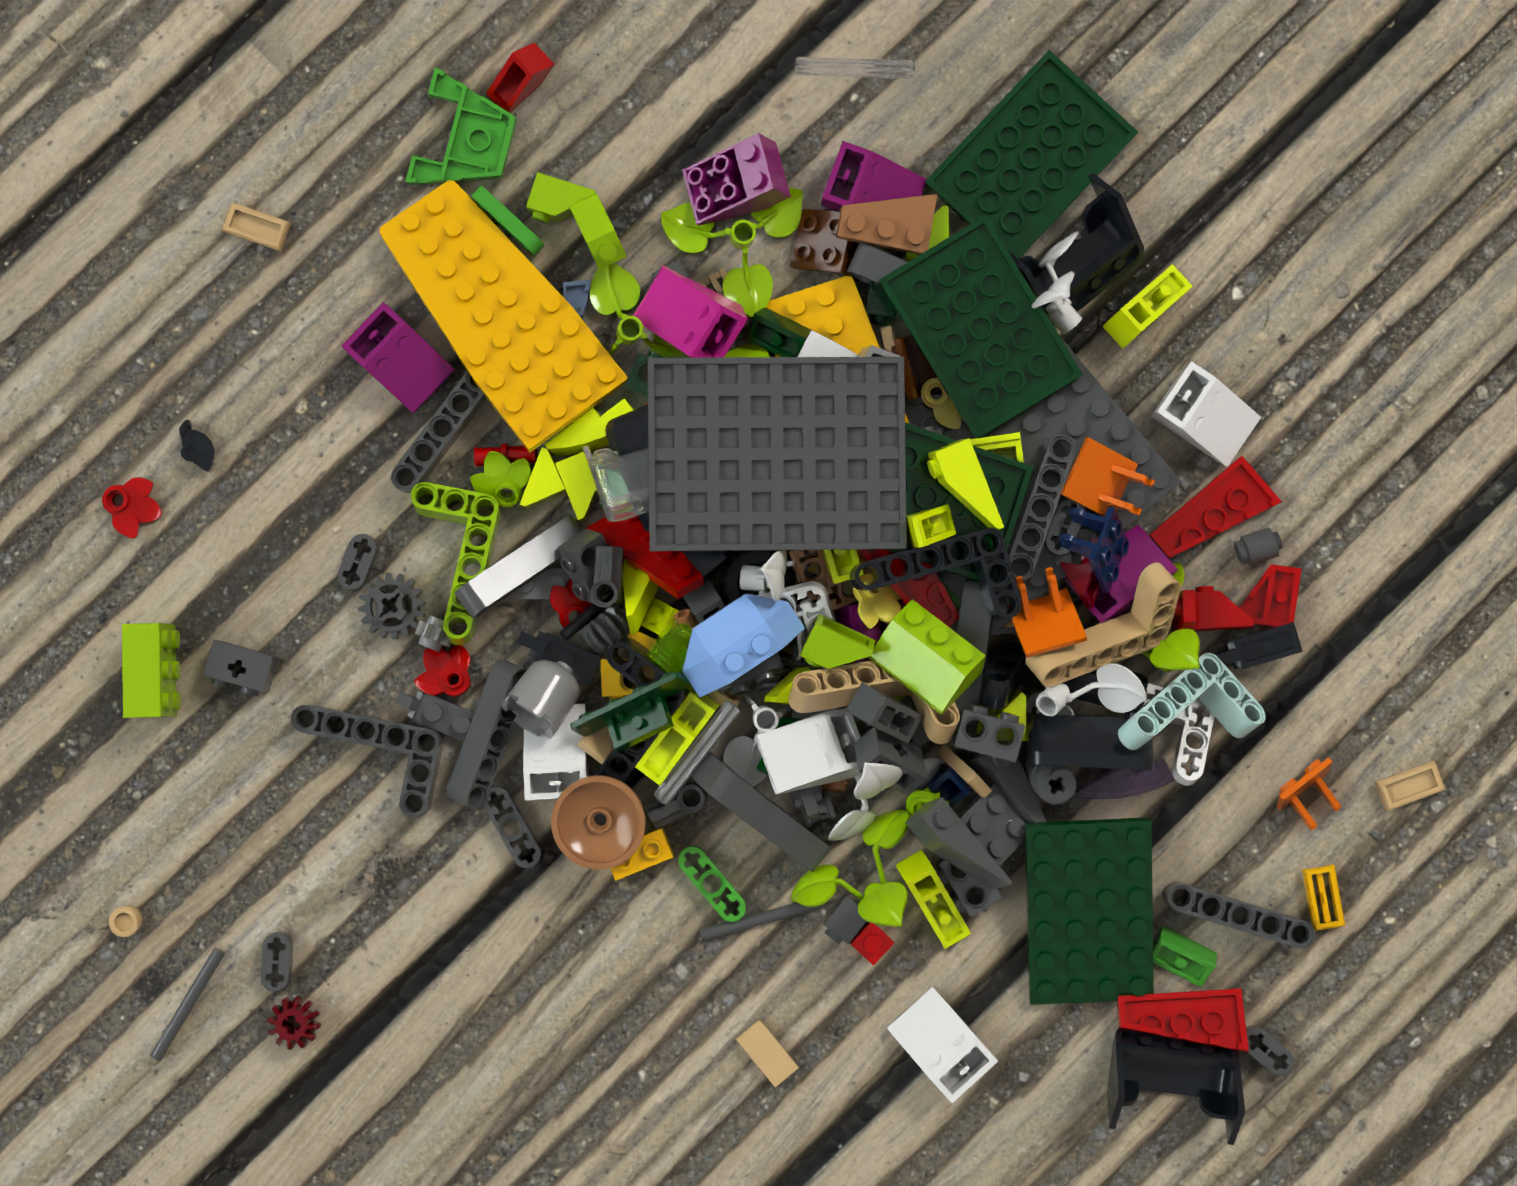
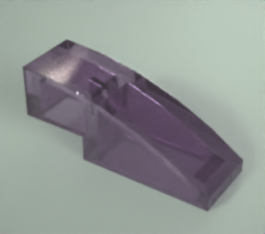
[1074,758,1175,799]

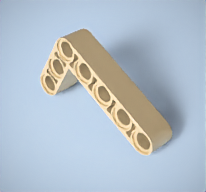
[1025,562,1181,687]
[788,661,960,744]

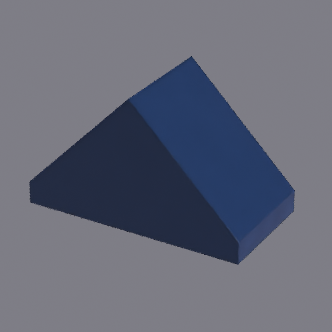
[923,766,973,808]

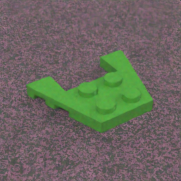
[405,68,517,185]

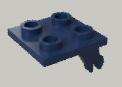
[1059,507,1129,593]

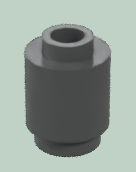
[1234,527,1283,565]

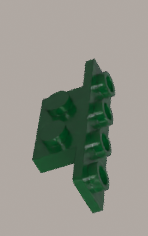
[570,672,691,752]

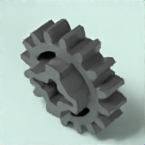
[358,573,426,639]

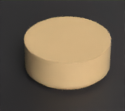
[109,905,142,937]

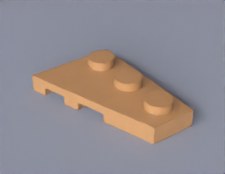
[835,194,938,255]

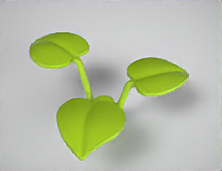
[661,188,803,318]
[590,263,691,358]
[1141,563,1200,672]
[791,809,910,927]

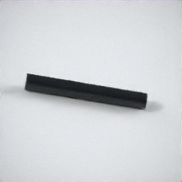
[559,587,623,641]

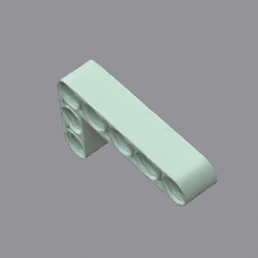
[1118,653,1266,750]

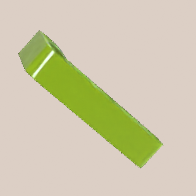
[411,482,501,645]

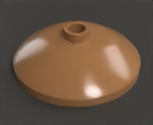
[551,775,646,870]

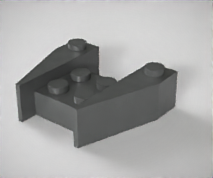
[905,741,1046,890]

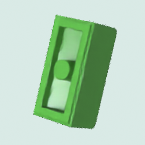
[1153,926,1217,987]

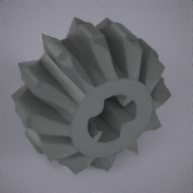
[581,605,629,653]

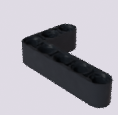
[850,528,1021,619]
[595,637,691,783]
[980,642,1148,713]

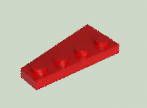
[1148,456,1282,559]
[585,509,704,599]
[857,549,959,627]
[1117,988,1249,1052]

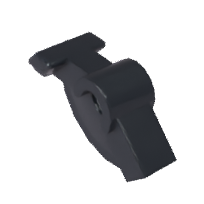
[179,420,215,472]

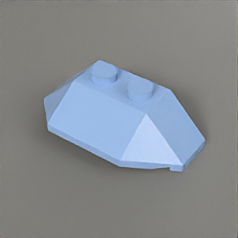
[682,593,805,697]

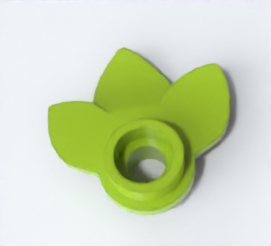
[470,451,531,507]

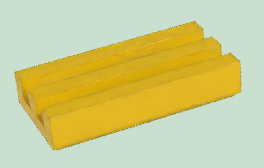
[1302,864,1345,931]

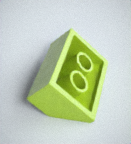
[869,599,986,715]

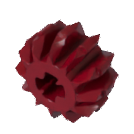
[267,996,321,1050]

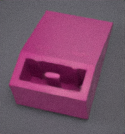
[633,265,748,358]

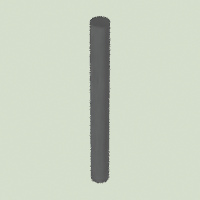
[699,902,821,941]
[150,947,225,1061]

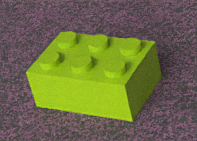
[122,623,181,718]

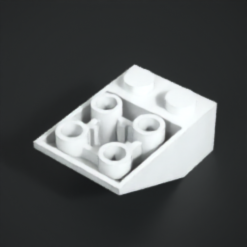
[1151,361,1261,468]
[523,704,589,800]
[755,708,861,795]
[887,987,998,1103]

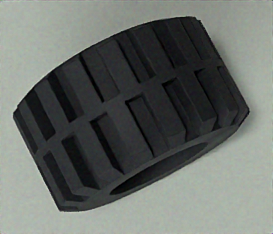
[718,550,796,606]

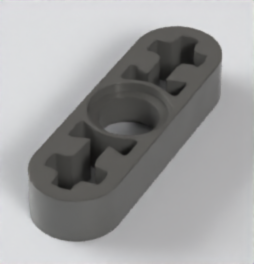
[483,786,542,868]

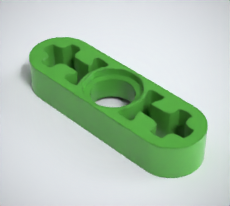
[470,185,545,257]
[678,845,746,922]

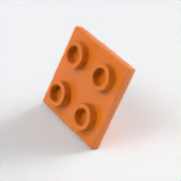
[1060,437,1155,517]
[1007,567,1087,658]
[1276,757,1342,831]

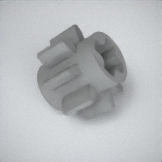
[414,615,455,652]

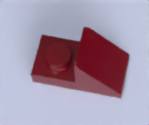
[1059,538,1100,609]

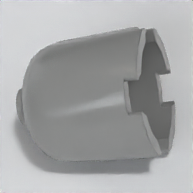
[501,660,579,739]

